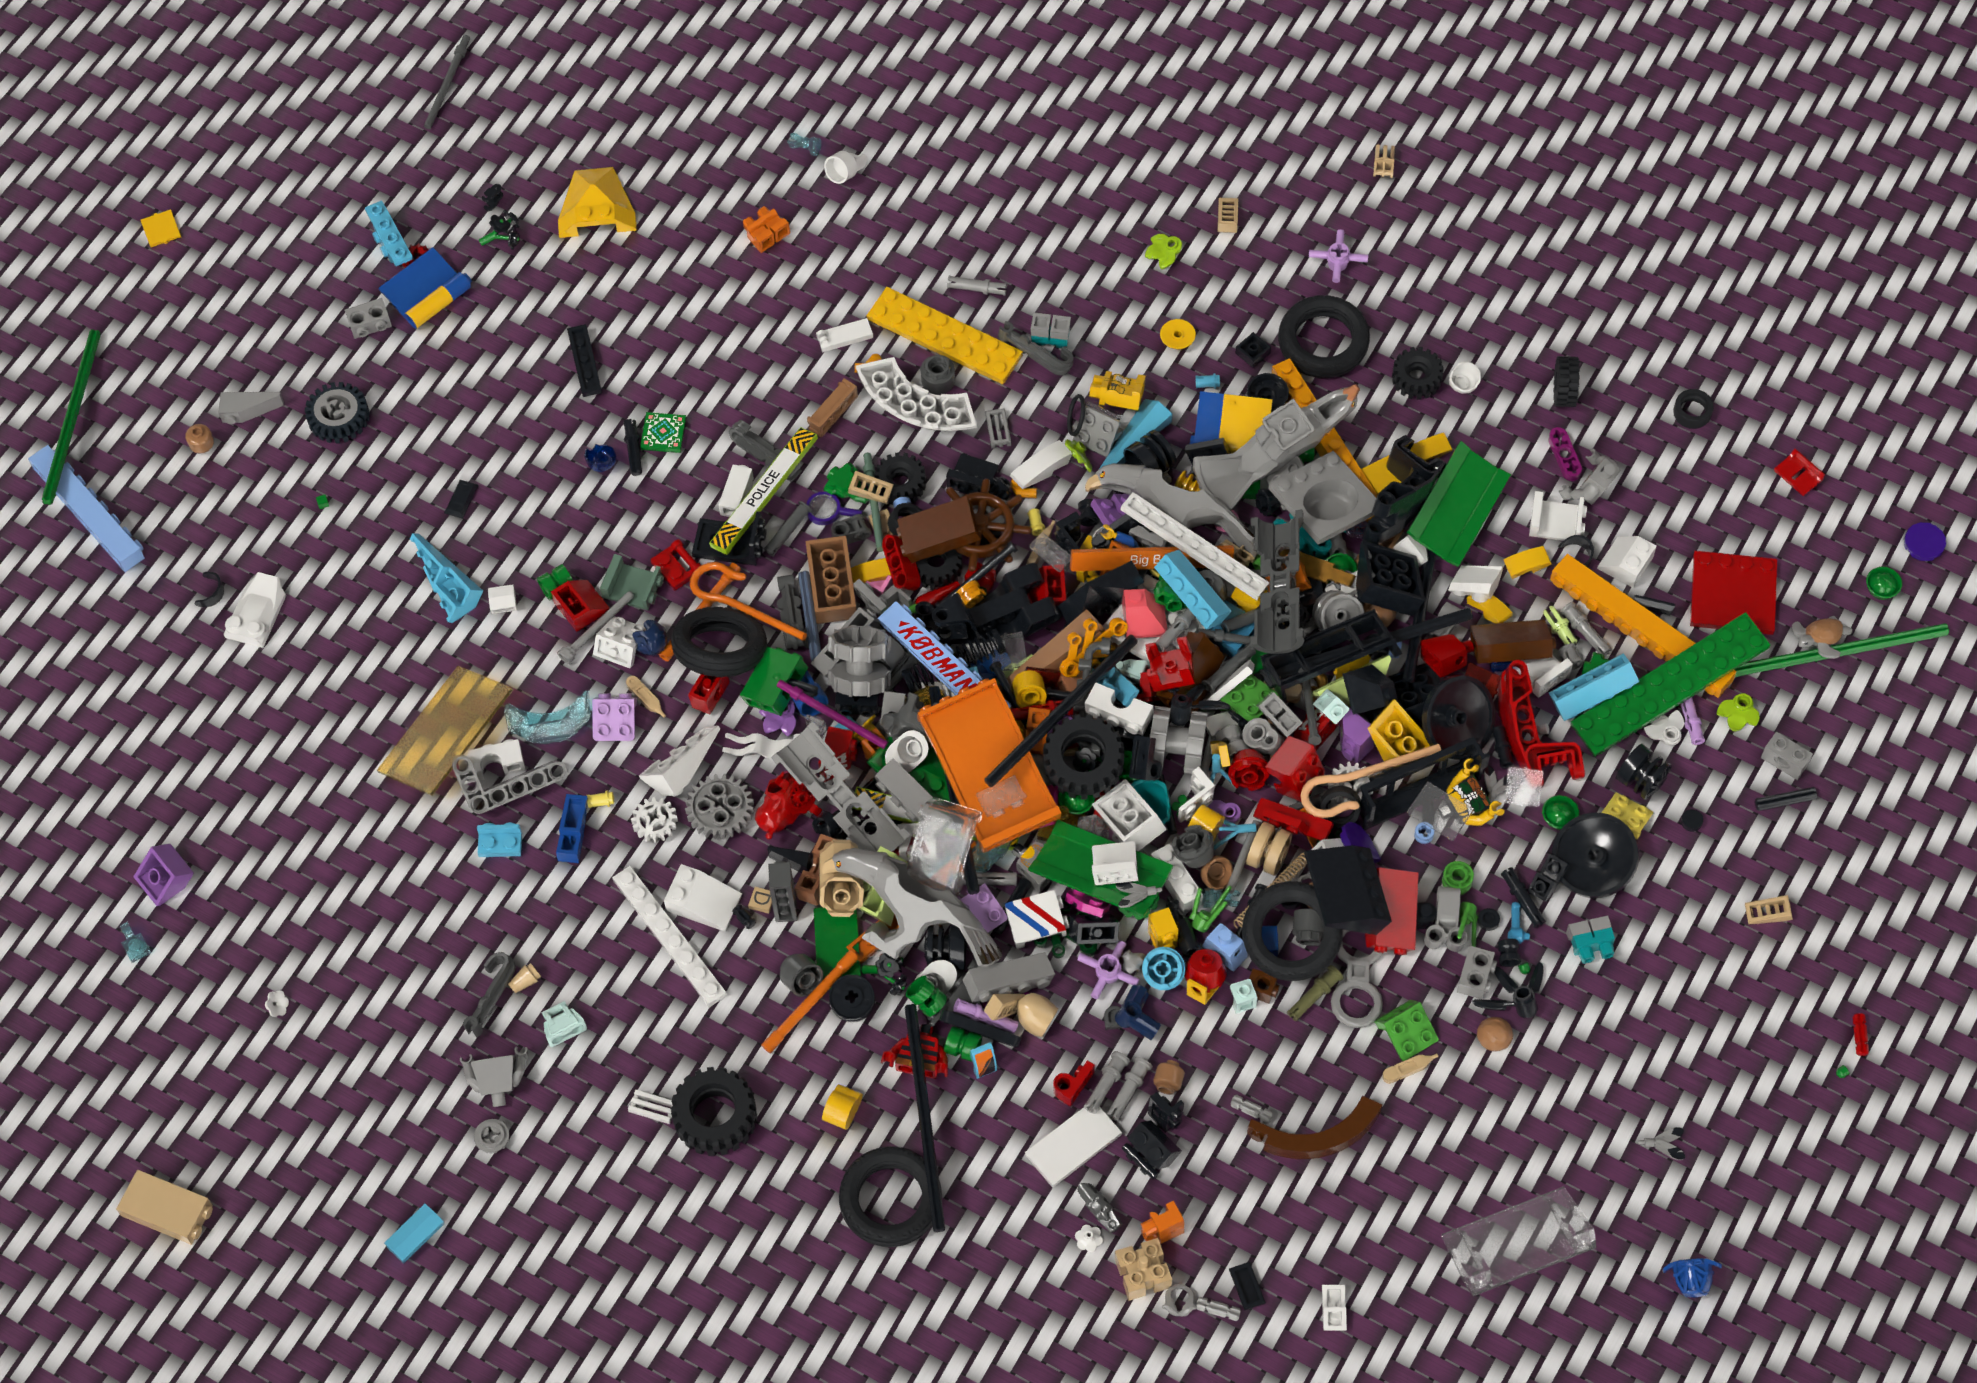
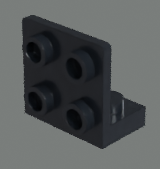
[946,453,999,494]
[1054,512,1081,566]

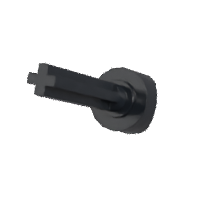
[812,777,878,839]

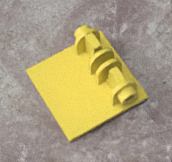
[1602,792,1654,840]

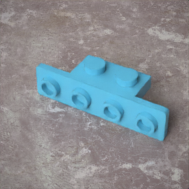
[365,201,413,266]
[1091,657,1139,707]

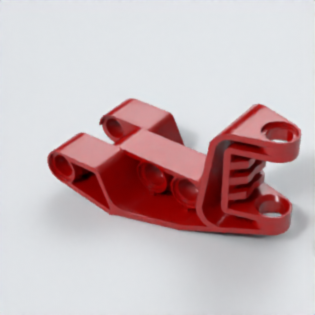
[1498,660,1585,788]

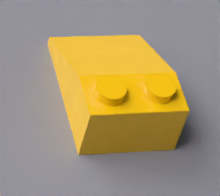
[1367,699,1430,768]

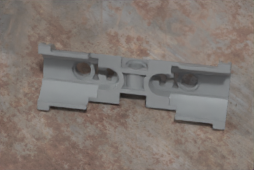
[771,721,910,852]

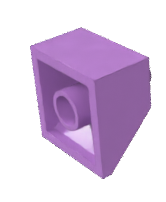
[1339,704,1374,763]
[133,844,194,906]

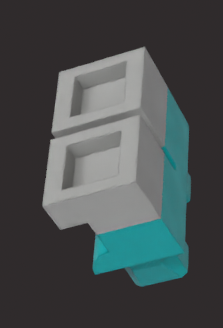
[1031,313,1071,348]
[1566,916,1615,964]

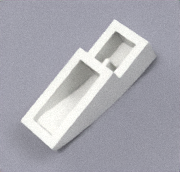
[1010,440,1072,489]

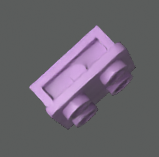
[592,693,637,741]
[957,883,1007,933]

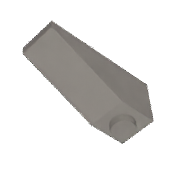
[218,392,284,424]

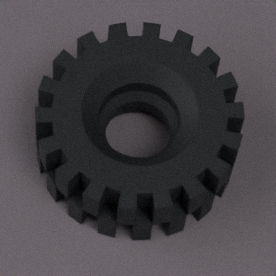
[1392,347,1444,400]
[1553,356,1580,407]
[875,452,926,505]
[916,549,962,590]

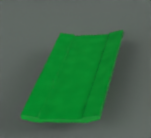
[1407,441,1511,567]
[1028,820,1173,917]

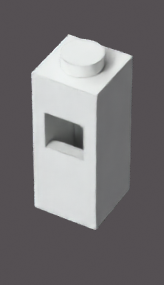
[719,464,754,517]

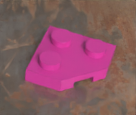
[1065,889,1111,918]

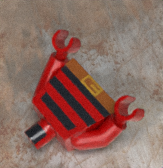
[881,1024,949,1079]

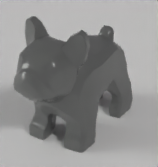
[881,692,938,742]

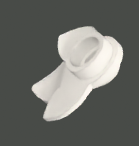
[1644,710,1684,746]

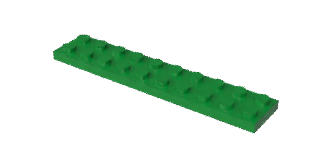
[1570,612,1771,758]

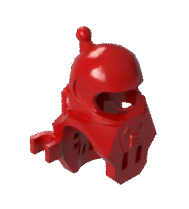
[755,771,822,840]

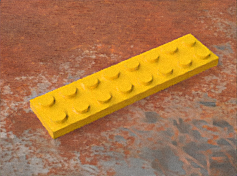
[866,287,1023,385]

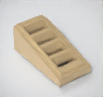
[1218,198,1238,233]
[848,471,894,504]
[1745,895,1793,924]
[984,994,1025,1020]

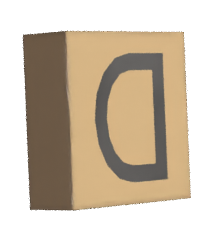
[748,887,772,914]

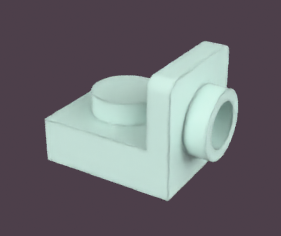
[1313,689,1349,724]
[1230,979,1258,1014]

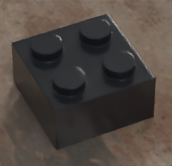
[1235,332,1271,368]

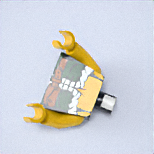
[1438,759,1504,826]

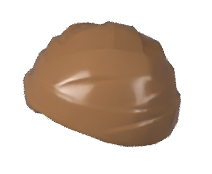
[1201,855,1233,890]
[1477,1017,1513,1051]

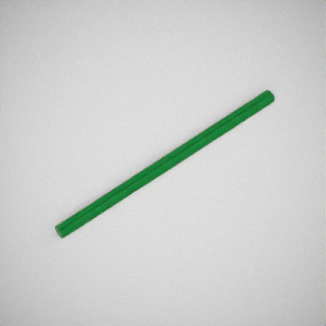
[42,329,101,505]
[1735,623,1949,677]

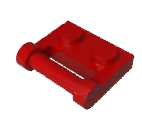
[650,539,701,591]

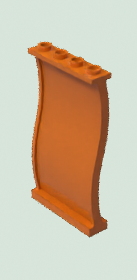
[917,678,1062,853]

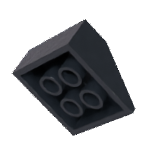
[1356,540,1425,616]
[1057,561,1144,625]

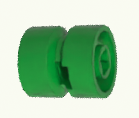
[537,564,573,601]
[906,976,947,1017]
[944,1026,983,1062]

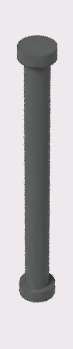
[1298,668,1321,746]

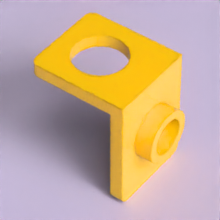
[1187,979,1219,1005]

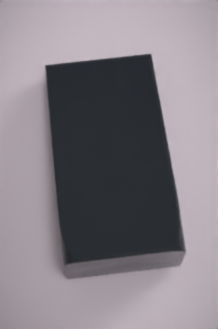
[767,846,811,873]

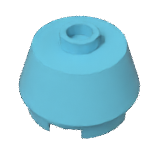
[1142,947,1185,990]

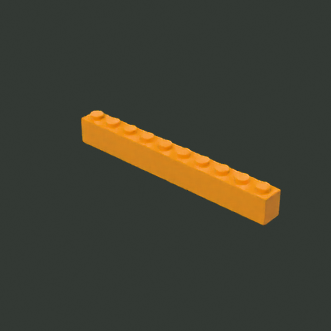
[1272,358,1377,527]
[1550,554,1736,698]

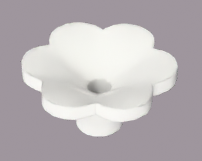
[265,990,289,1017]
[1075,1225,1103,1252]

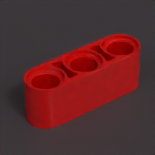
[882,534,921,591]

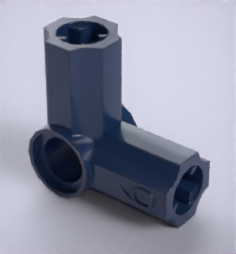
[1115,985,1161,1040]

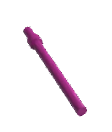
[777,679,888,749]

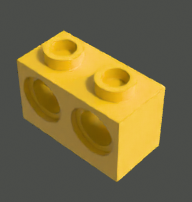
[1148,907,1178,949]

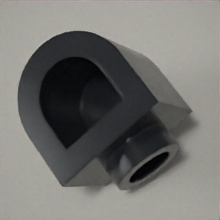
[1416,902,1437,930]

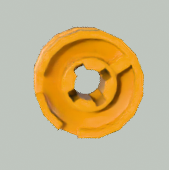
[956,580,986,608]

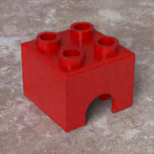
[1265,736,1325,802]

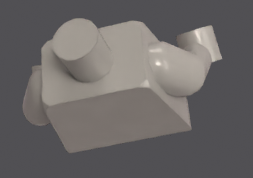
[1559,449,1621,505]
[460,1047,528,1107]

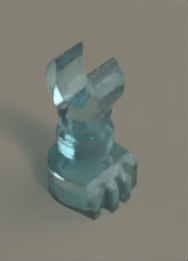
[787,133,821,156]
[1203,888,1240,908]

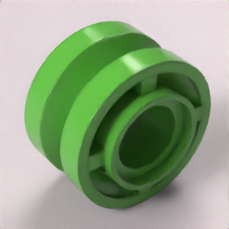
[1442,861,1474,895]

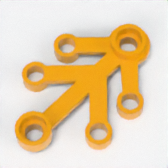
[1060,618,1128,678]

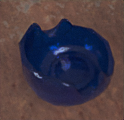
[584,444,617,472]

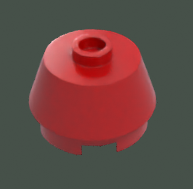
[1228,749,1270,791]
[1184,949,1227,993]

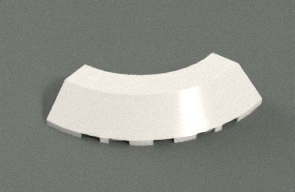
[856,357,977,431]

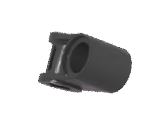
[831,514,872,545]

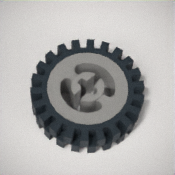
[305,382,370,443]

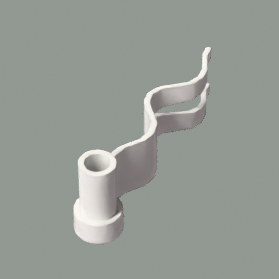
[722,733,800,759]

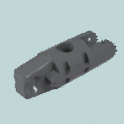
[1077,1183,1123,1233]

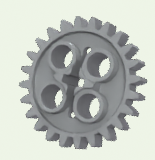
[685,774,754,840]

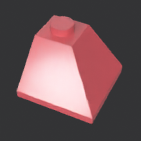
[1122,589,1167,638]

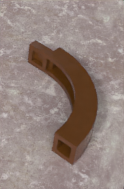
[1247,1095,1382,1159]

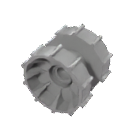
[828,625,891,697]
[1150,706,1208,774]

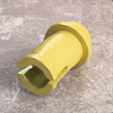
[1027,509,1045,536]
[587,790,615,808]

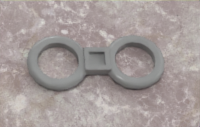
[1331,930,1383,1028]

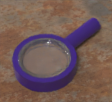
[806,492,863,525]

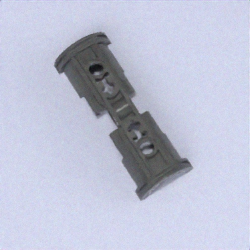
[1250,509,1304,654]

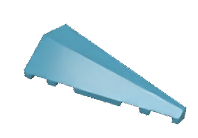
[1099,399,1172,469]
[410,533,483,623]

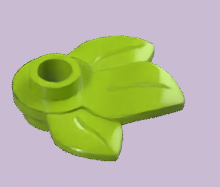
[1145,234,1182,270]
[1065,439,1092,472]
[1717,693,1760,732]

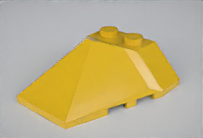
[558,167,637,238]

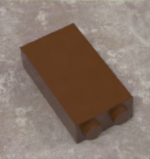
[896,496,981,563]
[1470,619,1556,664]
[1156,632,1225,719]

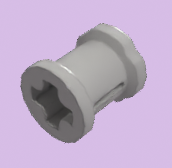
[1558,643,1583,671]

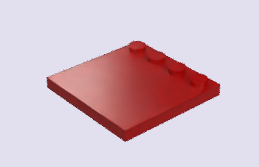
[1690,550,1777,635]

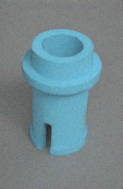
[1196,373,1220,389]

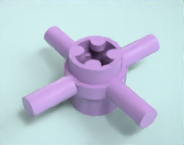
[1309,229,1368,283]
[1077,940,1140,999]

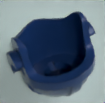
[632,620,667,656]

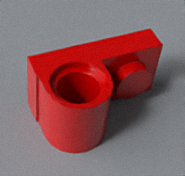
[1053,1060,1095,1107]

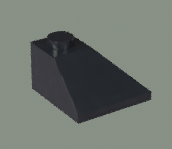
[1342,664,1398,715]

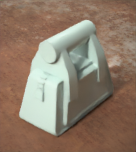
[1116,659,1150,685]
[541,1001,587,1047]

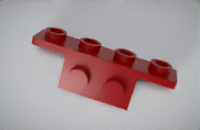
[1253,798,1334,841]

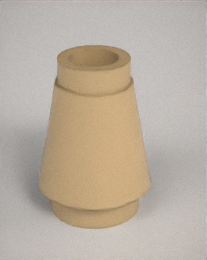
[508,963,541,993]

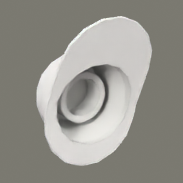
[885,730,929,773]
[915,960,957,994]

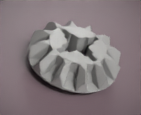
[474,1119,509,1154]

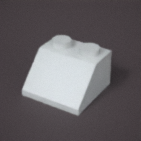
[1597,536,1656,588]

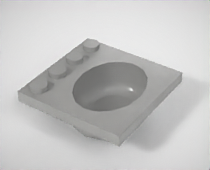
[1268,451,1376,545]

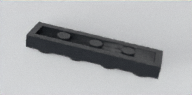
[567,324,602,397]

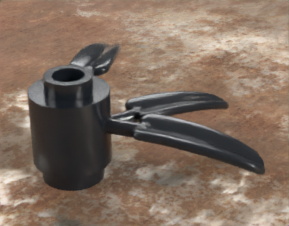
[1167,683,1231,726]
[1472,962,1543,1018]

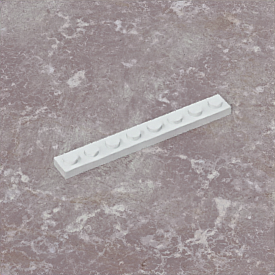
[1120,492,1269,600]
[612,866,727,1008]

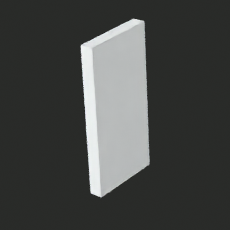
[1025,1104,1122,1188]

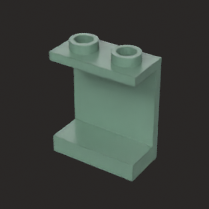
[600,554,664,611]

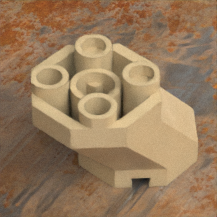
[819,839,864,917]

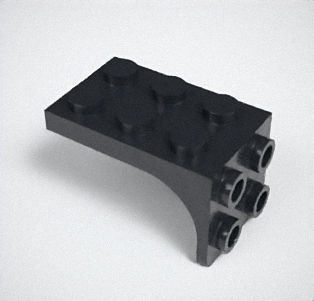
[692,511,767,566]

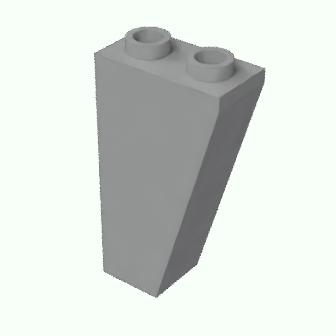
[811,607,884,678]

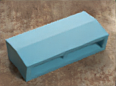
[384,1204,444,1264]

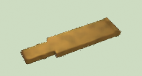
[1280,549,1356,588]

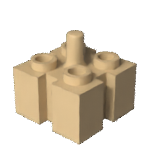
[1115,1238,1172,1301]

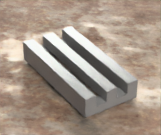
[985,408,1011,449]

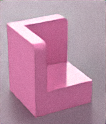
[866,575,893,597]

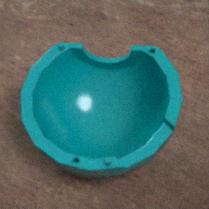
[1130,779,1171,825]

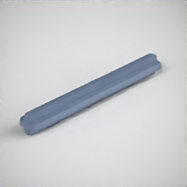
[798,571,821,661]

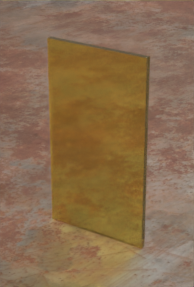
[377,666,513,796]

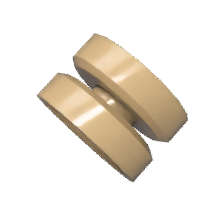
[1246,822,1293,876]

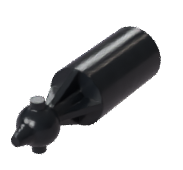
[1166,896,1201,957]

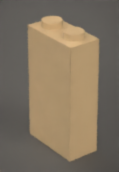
[116,1170,213,1245]

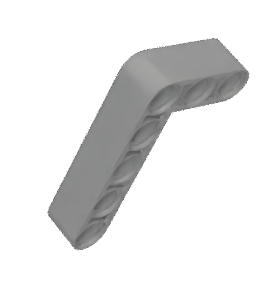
[452,755,567,814]

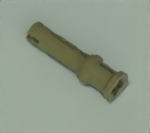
[1287,965,1344,1022]

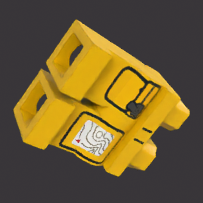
[1089,371,1146,410]

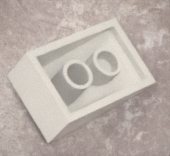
[1092,779,1167,851]
[664,864,742,932]

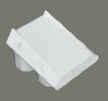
[1448,565,1503,603]

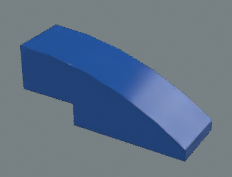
[556,794,588,863]

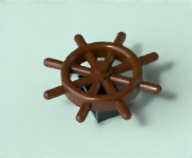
[938,479,1032,572]

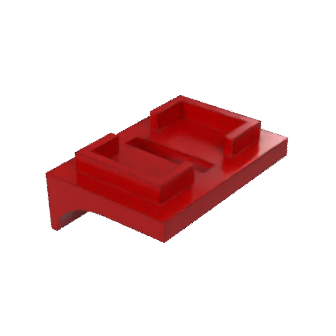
[1774,448,1825,496]

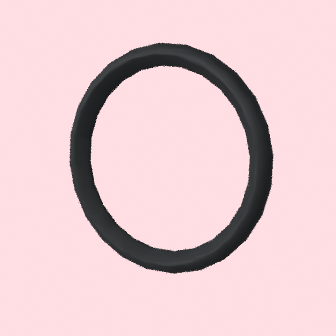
[1067,394,1086,436]

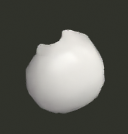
[1449,362,1481,394]

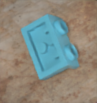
[477,822,522,857]

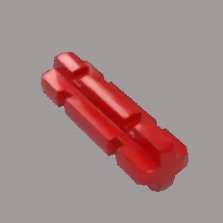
[1853,1013,1869,1056]

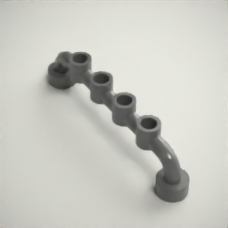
[1074,637,1111,758]

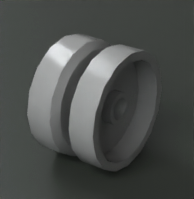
[1312,590,1364,631]

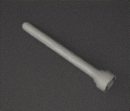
[557,591,634,664]

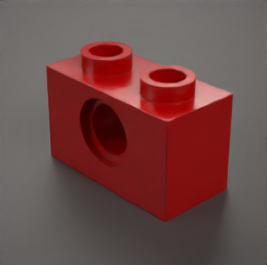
[688,674,730,715]

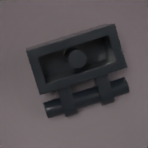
[1122,1120,1182,1180]

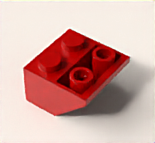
[1029,565,1066,613]
[551,580,610,632]

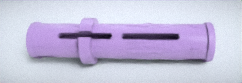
[1681,697,1705,745]
[953,998,1018,1034]

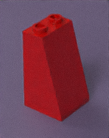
[1365,868,1418,955]

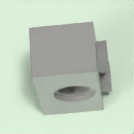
[1761,732,1813,780]

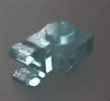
[120,922,151,963]

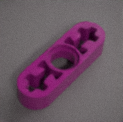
[1548,427,1582,481]

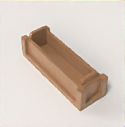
[807,378,858,438]

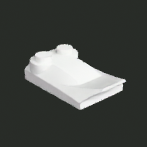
[224,572,286,648]

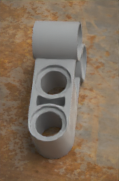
[1424,886,1467,952]

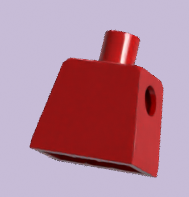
[1421,634,1474,678]

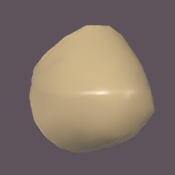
[1017,993,1059,1037]

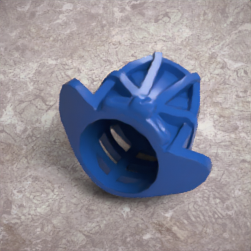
[1662,1258,1722,1298]

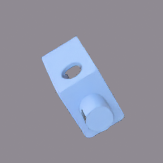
[1202,923,1248,972]

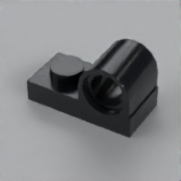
[1129,735,1162,781]

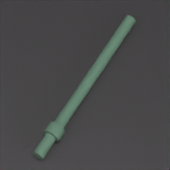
[863,452,883,552]

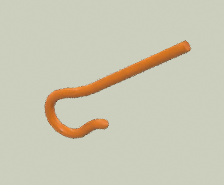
[690,562,807,641]

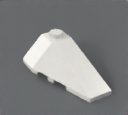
[639,726,720,797]

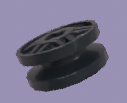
[829,974,875,1022]

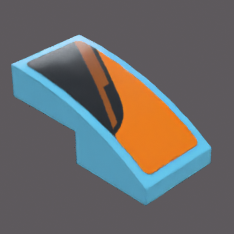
[970,1042,997,1079]

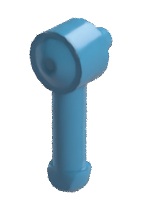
[1508,902,1530,944]

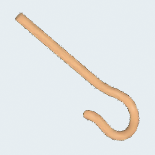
[1300,744,1441,818]

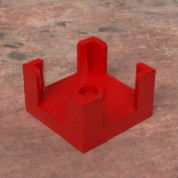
[1145,636,1195,692]

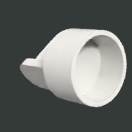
[824,151,867,184]

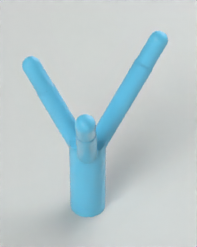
[1209,754,1232,784]
[1214,820,1256,850]

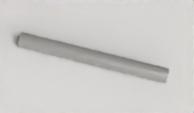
[1225,820,1261,894]

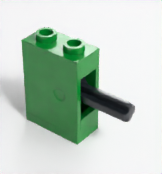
[740,647,818,716]

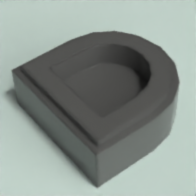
[1104,1006,1123,1030]

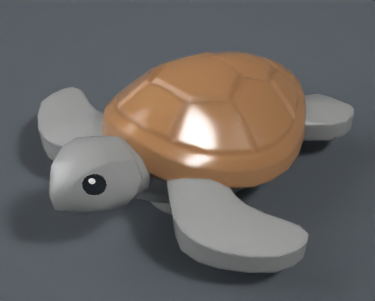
[1792,616,1852,659]

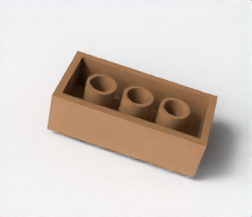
[805,536,856,624]

